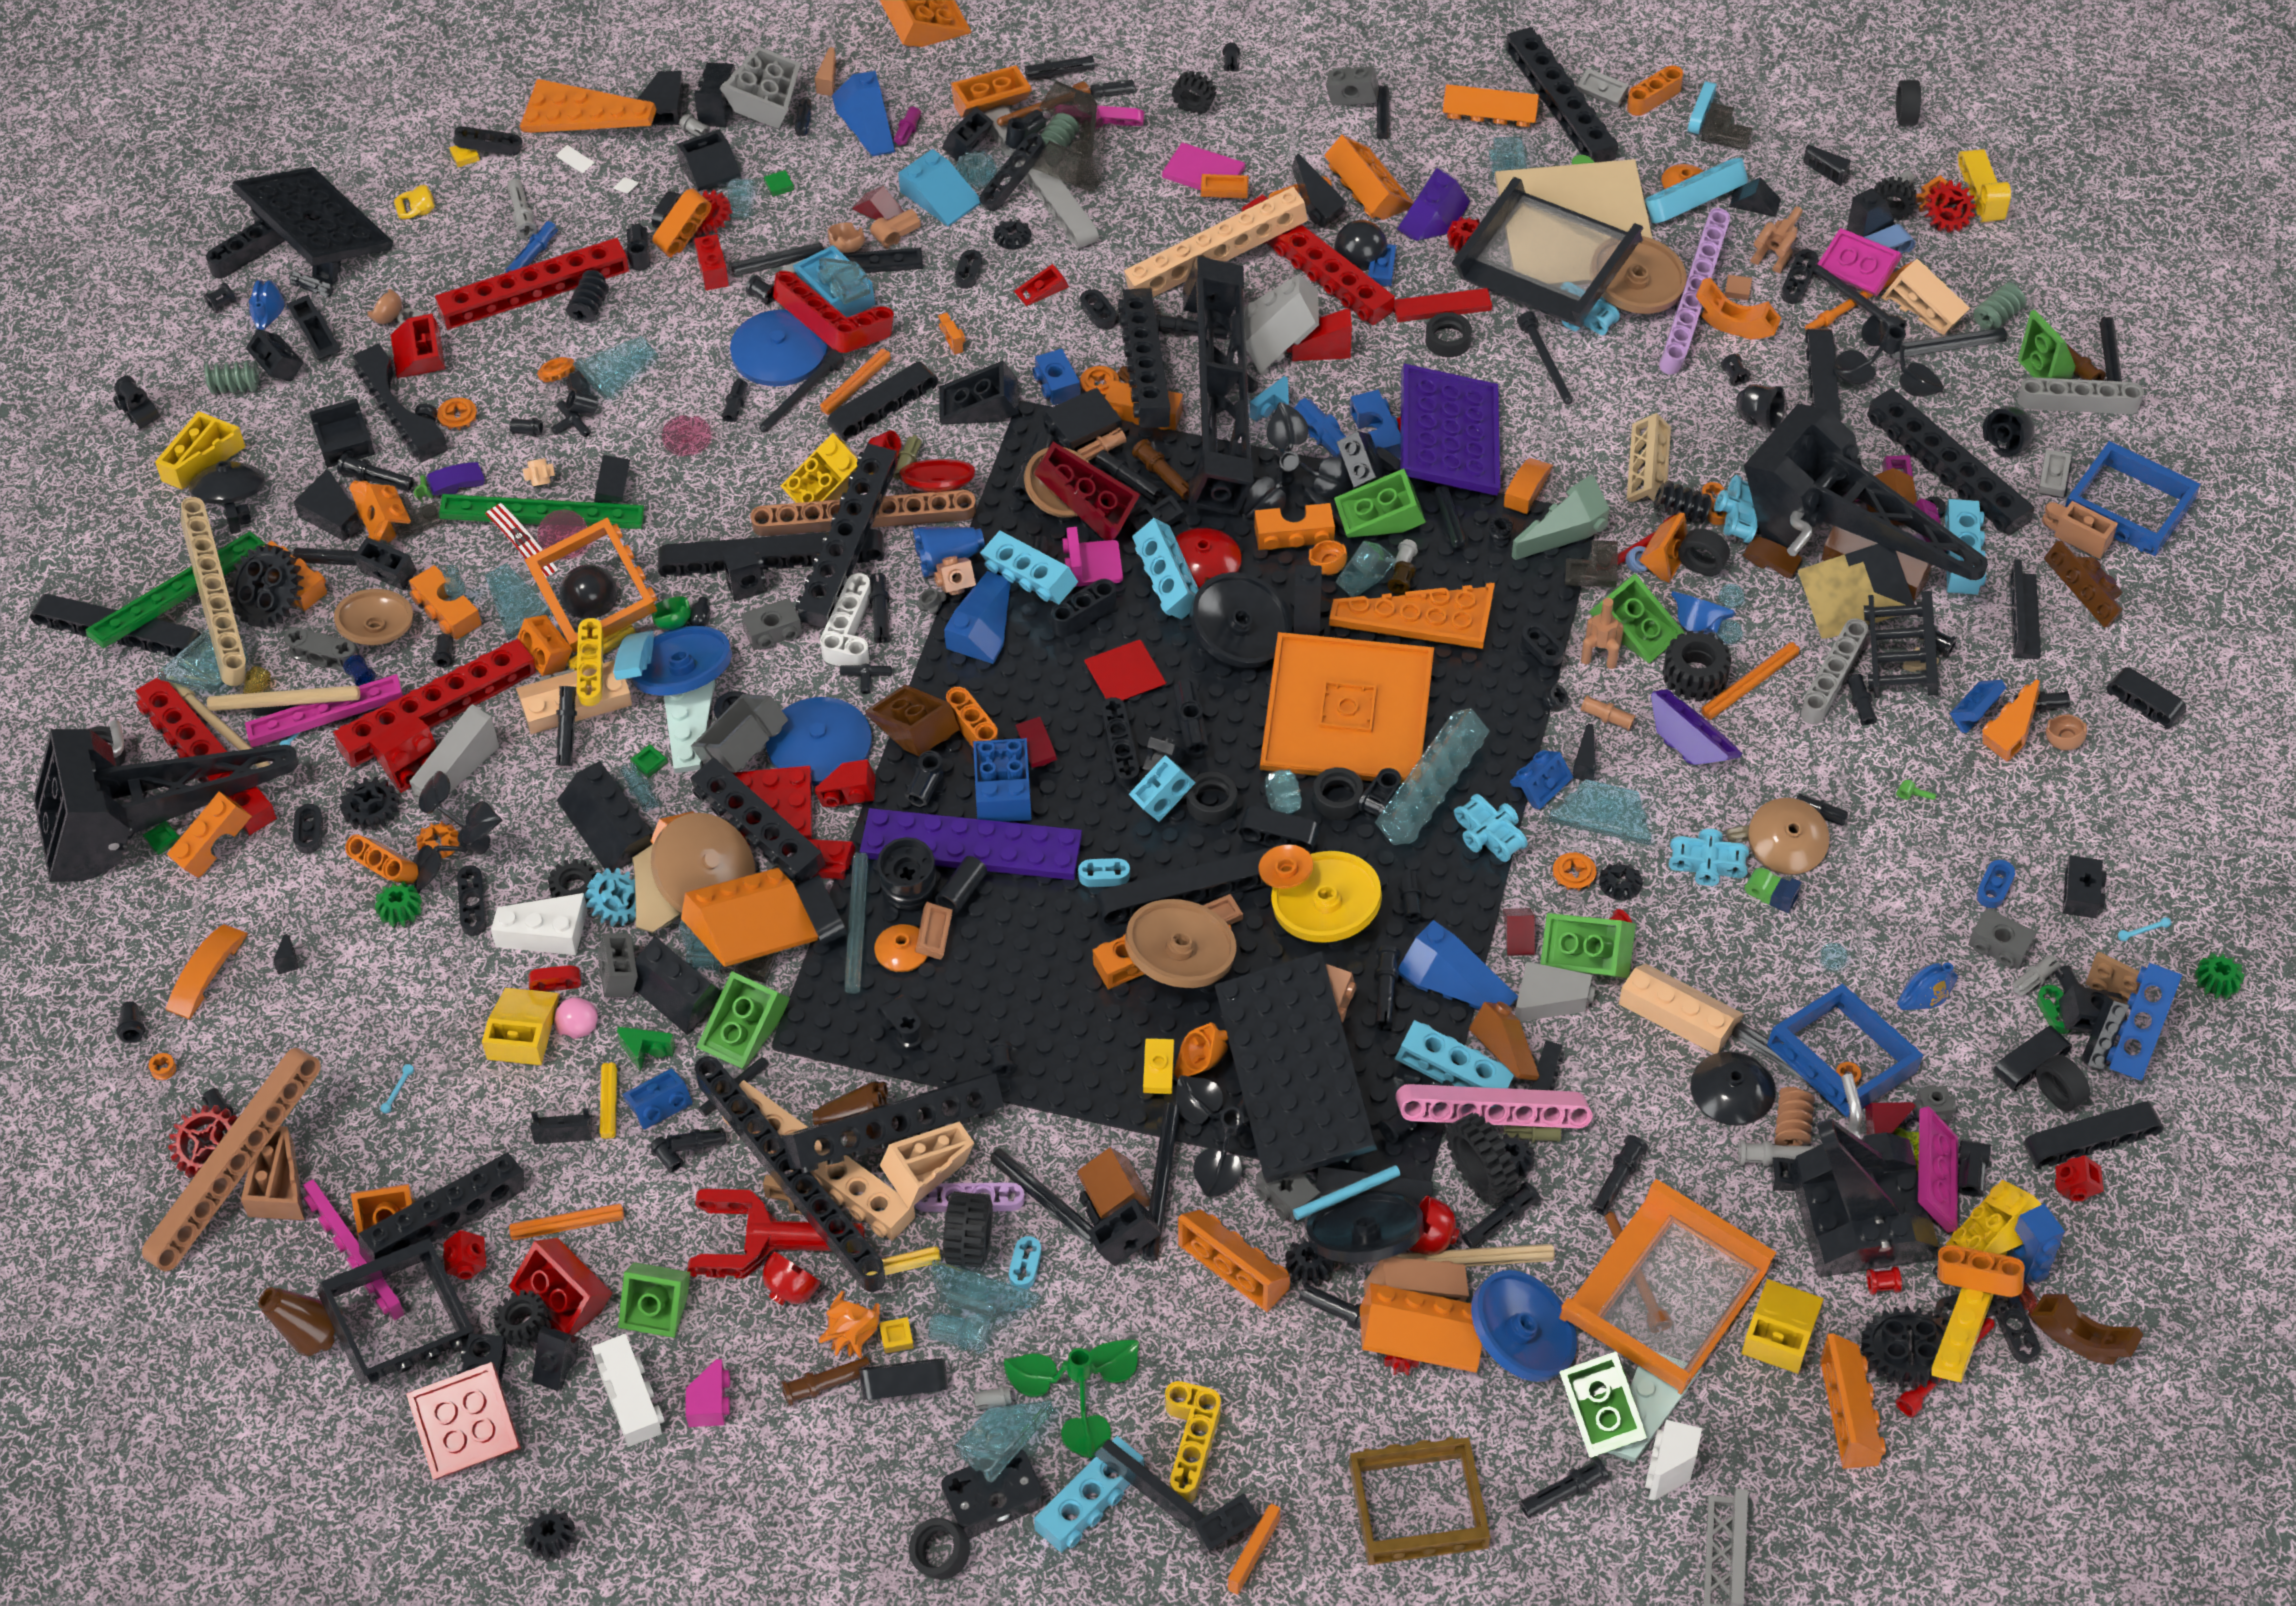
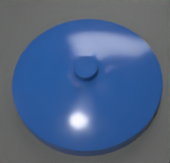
[730,309,828,387]
[631,626,732,696]
[766,697,872,786]
[1471,1270,1577,1382]

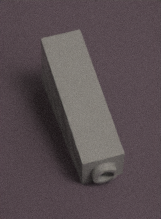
[410,704,499,803]

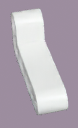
[820,573,871,666]

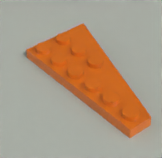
[520,79,657,133]
[1329,583,1495,649]

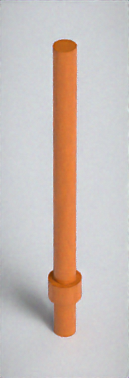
[1805,262,1912,330]

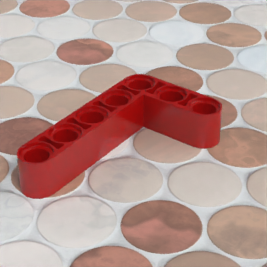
[773,271,894,353]

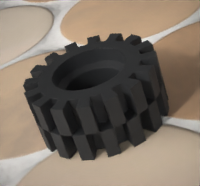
[1171,71,1217,115]
[1874,177,1917,221]
[548,859,596,904]
[493,1290,552,1348]

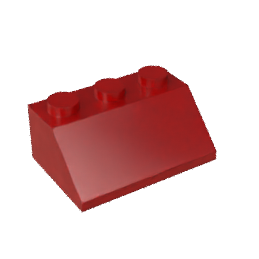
[508,1238,613,1335]

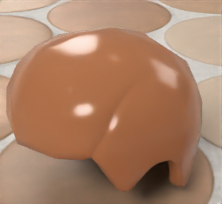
[827,222,865,253]
[368,289,402,324]
[2046,714,2087,751]

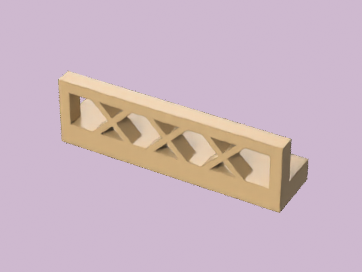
[1627,413,1671,502]

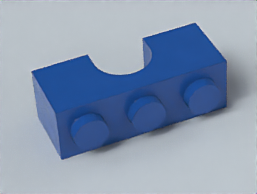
[1350,390,1401,459]
[2007,1203,2065,1284]

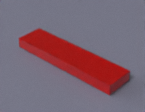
[1394,288,1492,323]

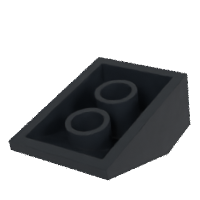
[939,360,1019,424]

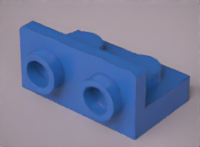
[1950,679,2007,733]
[1510,750,1574,810]
[622,1068,693,1130]

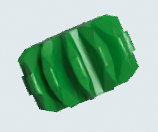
[375,881,422,928]
[2194,952,2244,1000]

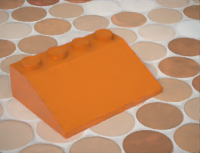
[880,0,972,47]
[681,868,818,967]

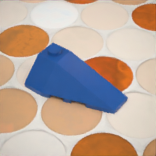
[832,71,895,157]
[944,571,1011,664]
[1397,920,1518,1010]

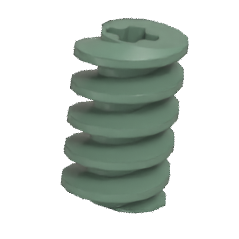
[1034,113,1079,165]
[1973,282,2027,330]
[204,361,259,394]

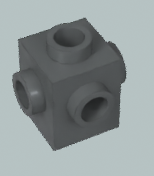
[1912,1085,1956,1126]

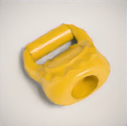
[394,184,435,220]

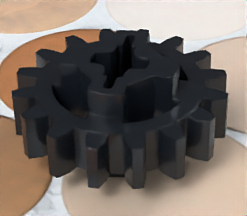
[340,777,400,831]

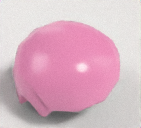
[554,997,598,1039]

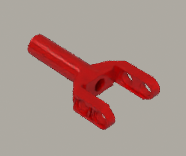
[687,1189,865,1279]

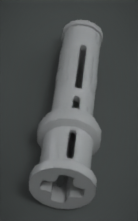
[507,179,538,238]
[1738,1140,1817,1166]

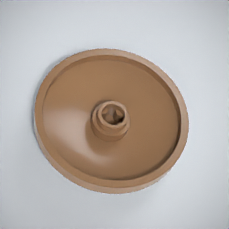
[1590,236,1687,314]
[651,813,755,913]
[1125,899,1236,988]

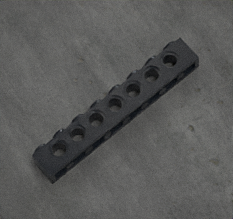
[1506,26,1618,163]
[1118,288,1170,428]
[1867,388,2035,536]
[795,443,898,628]
[781,1074,1004,1173]

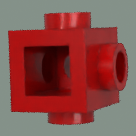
[2055,1155,2104,1202]
[443,1230,487,1280]

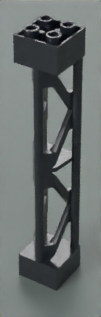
[1182,256,1254,515]

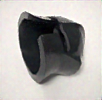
[1736,384,1786,432]

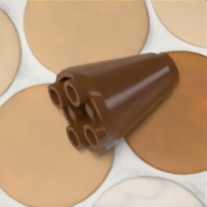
[812,1081,895,1137]
[258,1287,343,1356]

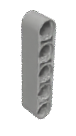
[2017,377,2144,414]
[1801,618,1869,724]

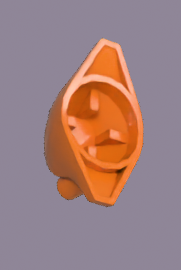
[1173,1023,1228,1079]

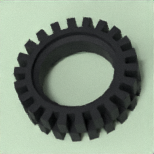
[1446,1112,1518,1205]

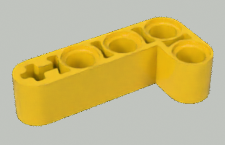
[1958,149,2011,223]
[1165,1381,1221,1503]

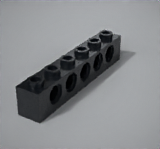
[690,757,826,884]
[358,1152,524,1263]

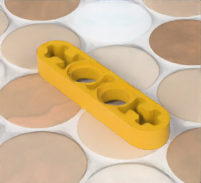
[577,618,603,707]

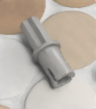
[2012,955,2060,996]

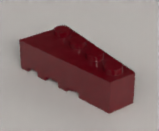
[1033,442,1140,541]

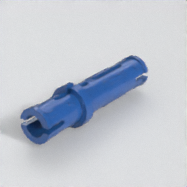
[505,221,558,273]

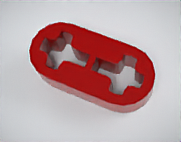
[528,965,581,992]

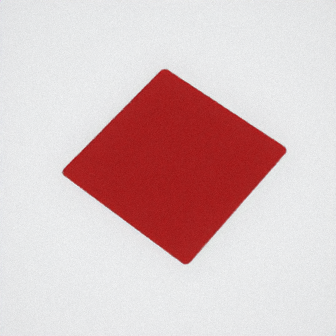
[1084,640,1166,700]

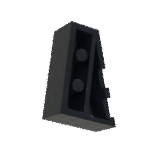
[694,62,735,128]

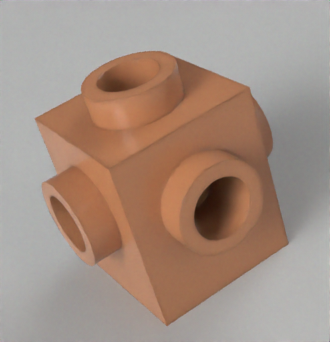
[934,556,976,595]

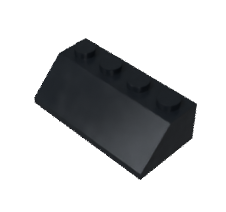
[557,761,653,873]

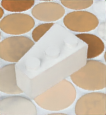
[491,893,588,955]
[592,1333,664,1447]

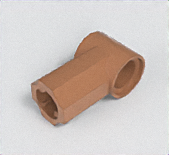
[870,209,921,249]

